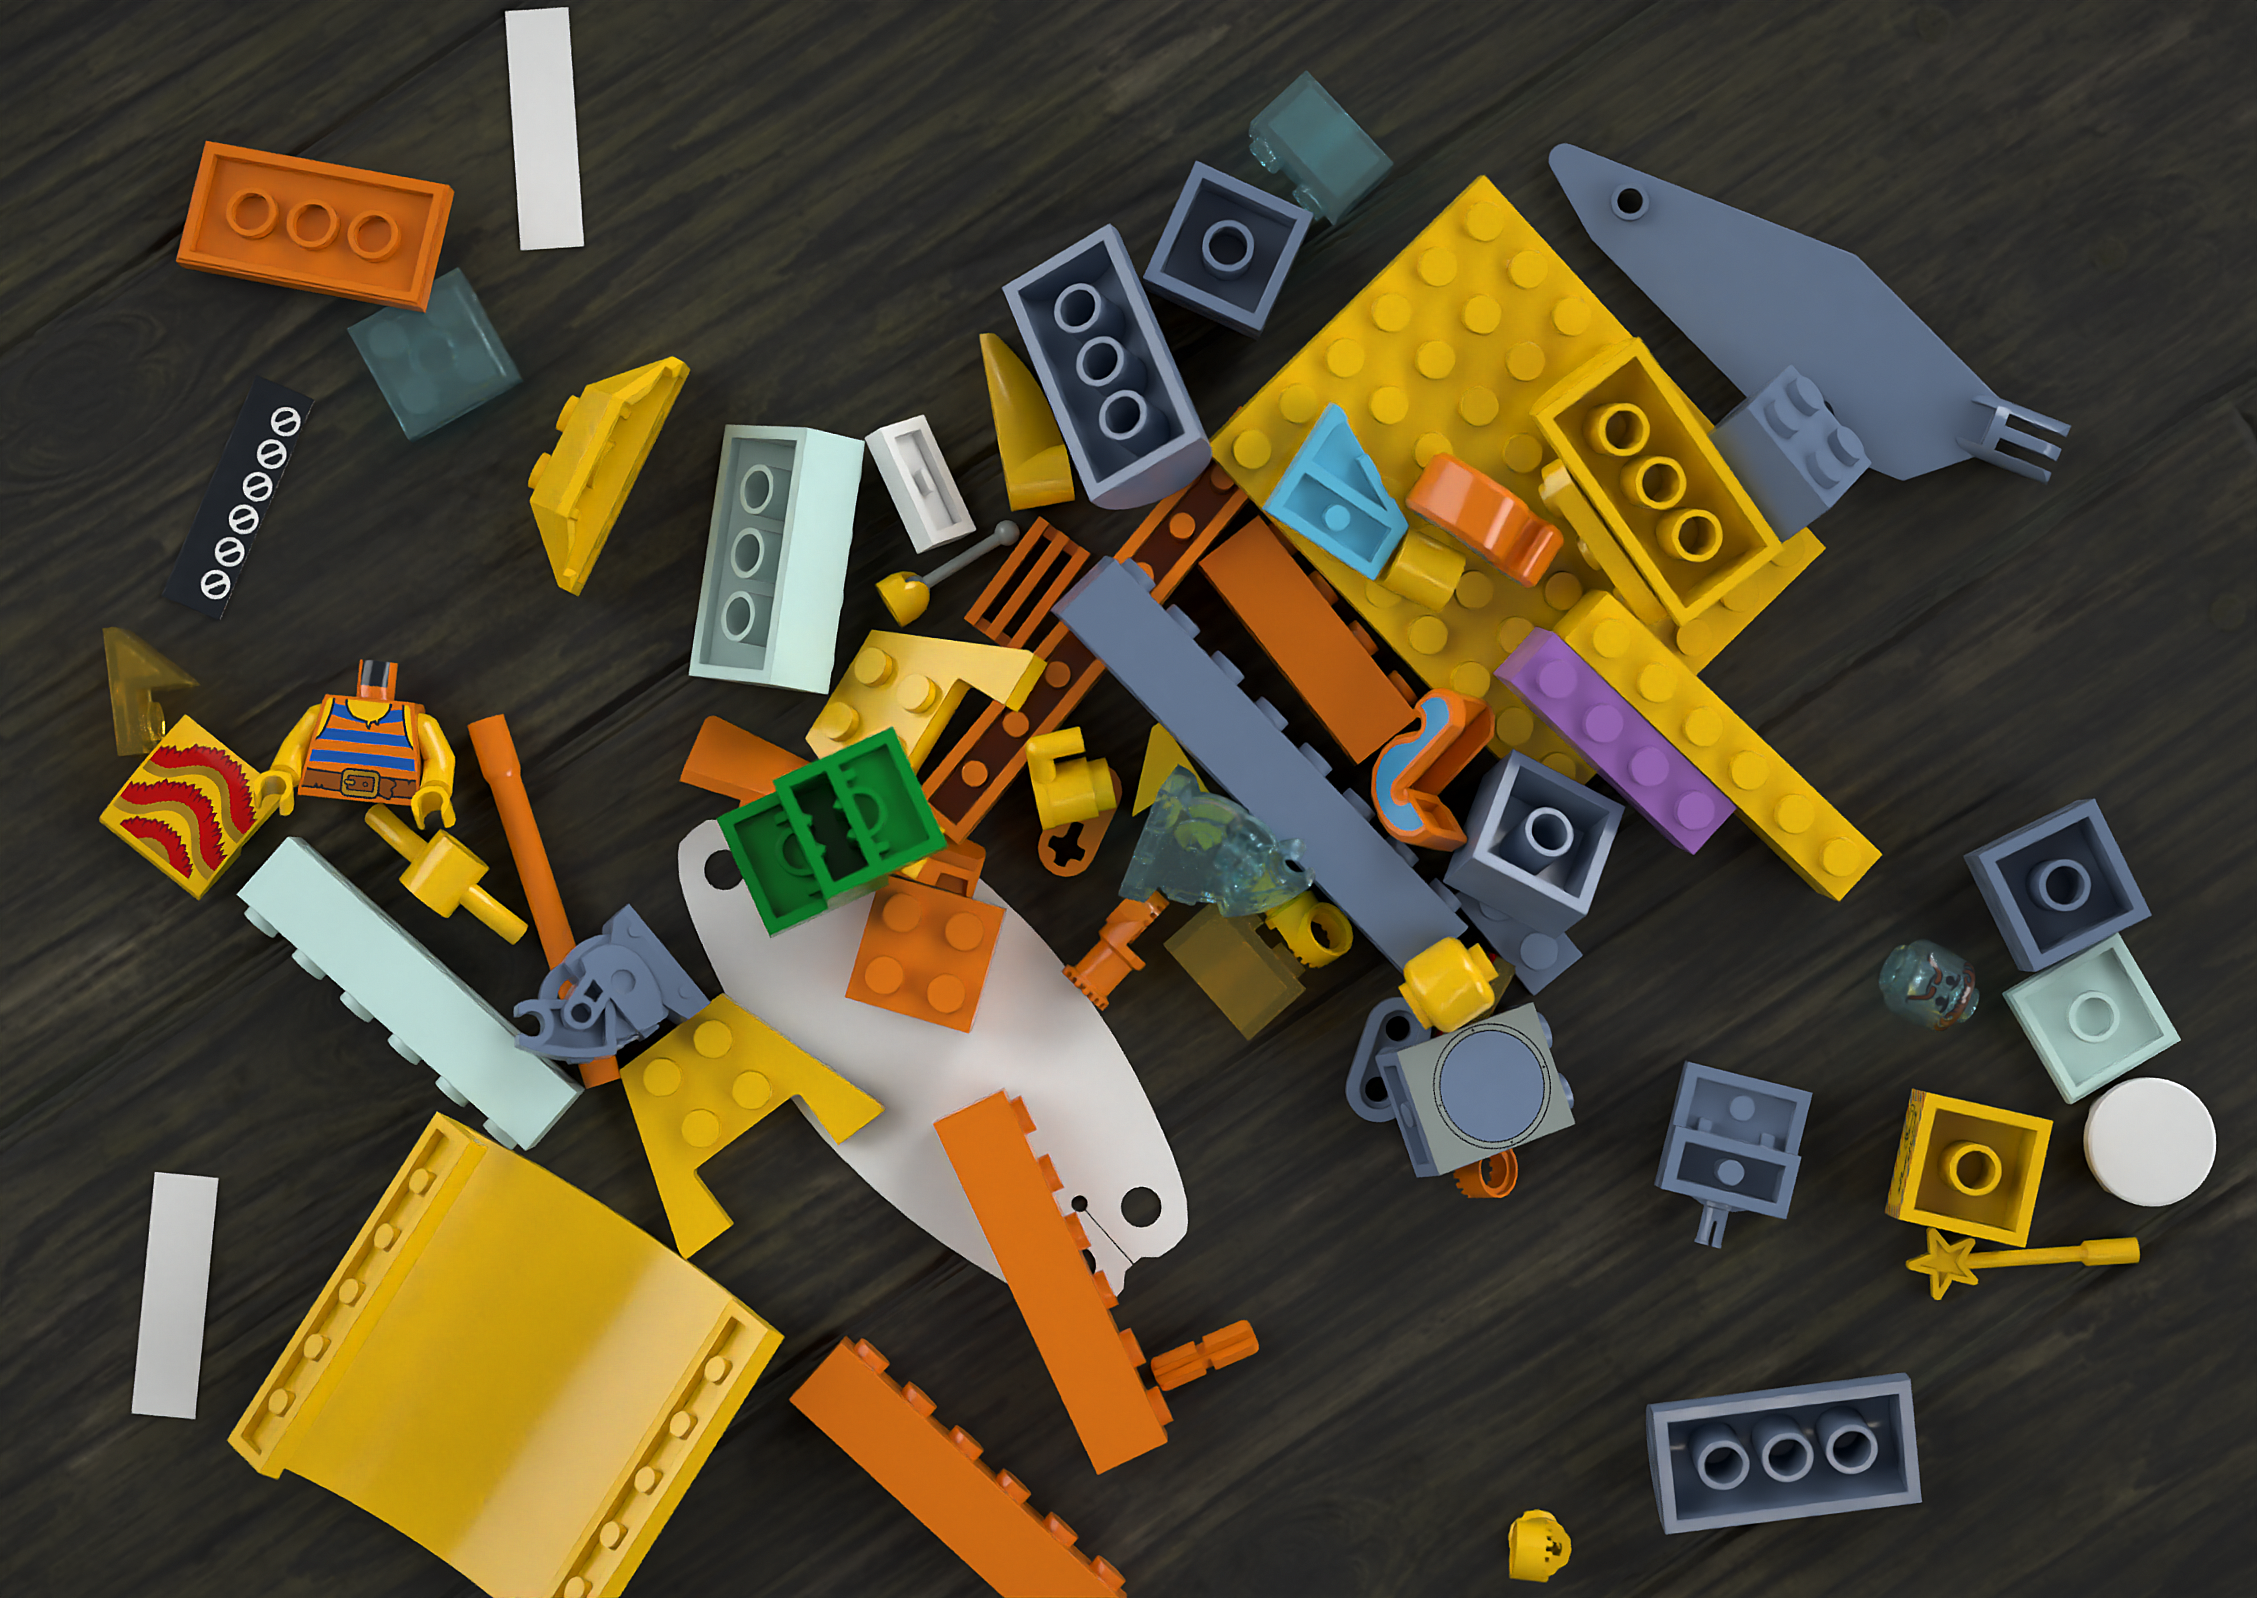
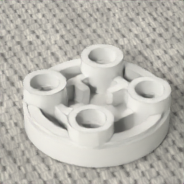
[2083,1077,2216,1207]

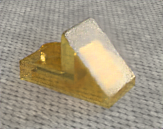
[103,627,200,758]

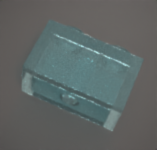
[1248,70,1394,226]

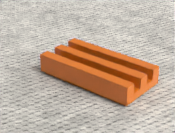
[964,516,1091,650]

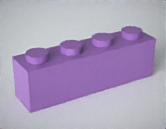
[1493,626,1737,855]

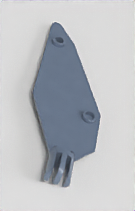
[1549,143,2071,485]

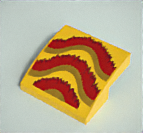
[99,714,282,901]

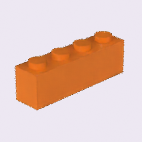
[1197,515,1418,766]

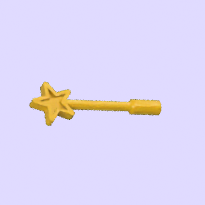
[1906,1227,2140,1300]

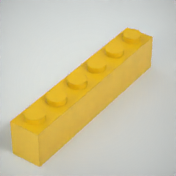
[1551,588,1882,902]

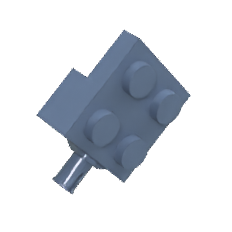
[1654,1061,1812,1248]

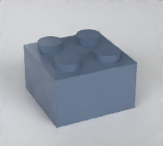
[1143,161,1314,341]
[1707,364,1872,544]
[1443,749,1625,939]
[1963,799,2151,972]

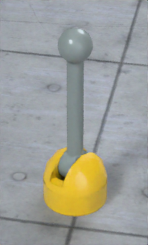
[875,520,1020,628]

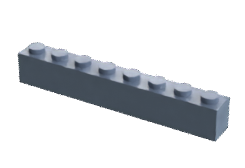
[1050,555,1468,974]

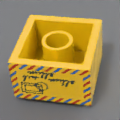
[1884,1089,2053,1248]

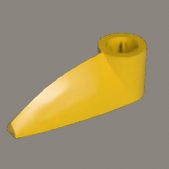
[979,333,1075,511]

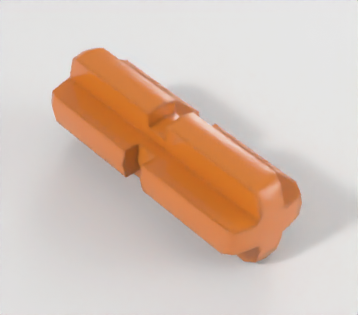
[1151,1320,1259,1391]

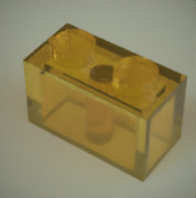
[1163,893,1306,1041]

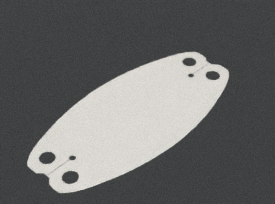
[678,820,1188,1297]

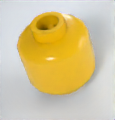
[1398,937,1499,1033]

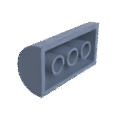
[1002,223,1212,510]
[1646,1372,1922,1534]

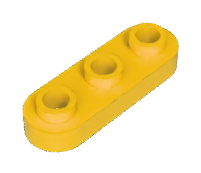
[1538,458,1669,626]

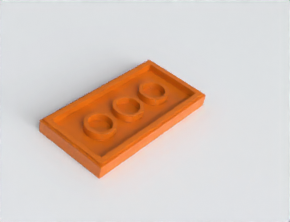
[176,141,454,313]

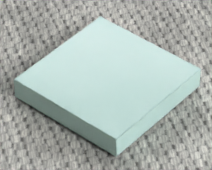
[2002,932,2181,1104]

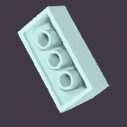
[689,425,865,694]

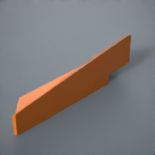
[680,716,986,898]

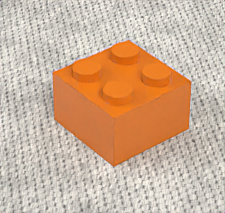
[845,875,1007,1033]

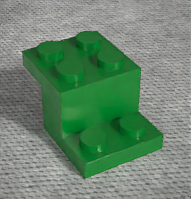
[716,726,948,939]

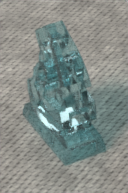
[1118,764,1316,917]

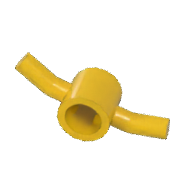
[365,803,528,945]

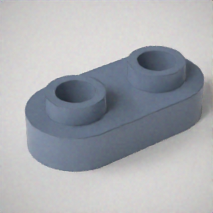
[1345,997,1431,1122]

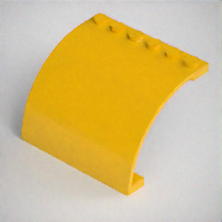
[227,1112,785,1598]

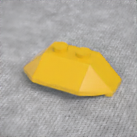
[528,356,690,597]

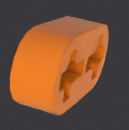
[1038,766,1122,877]

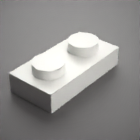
[865,415,976,554]

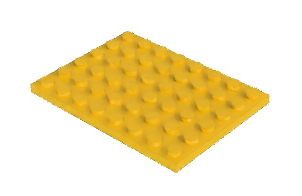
[1208,175,1826,785]

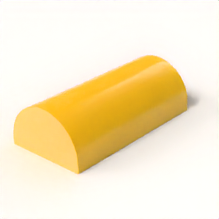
[1529,337,1785,627]

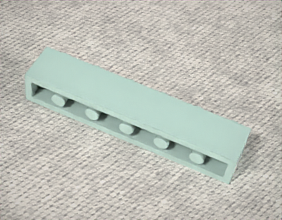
[237,837,585,1151]

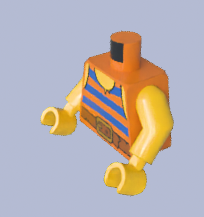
[253,659,456,829]

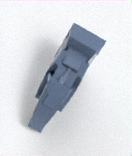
[514,904,711,1064]

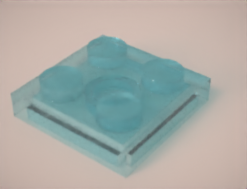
[347,267,523,442]

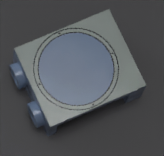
[1375,1002,1575,1177]

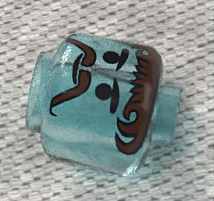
[1879,939,1979,1033]

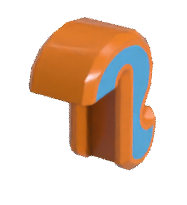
[1404,452,1564,588]
[1370,688,1495,852]

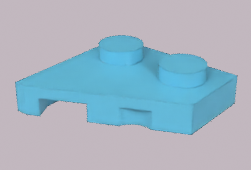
[1262,403,1409,581]

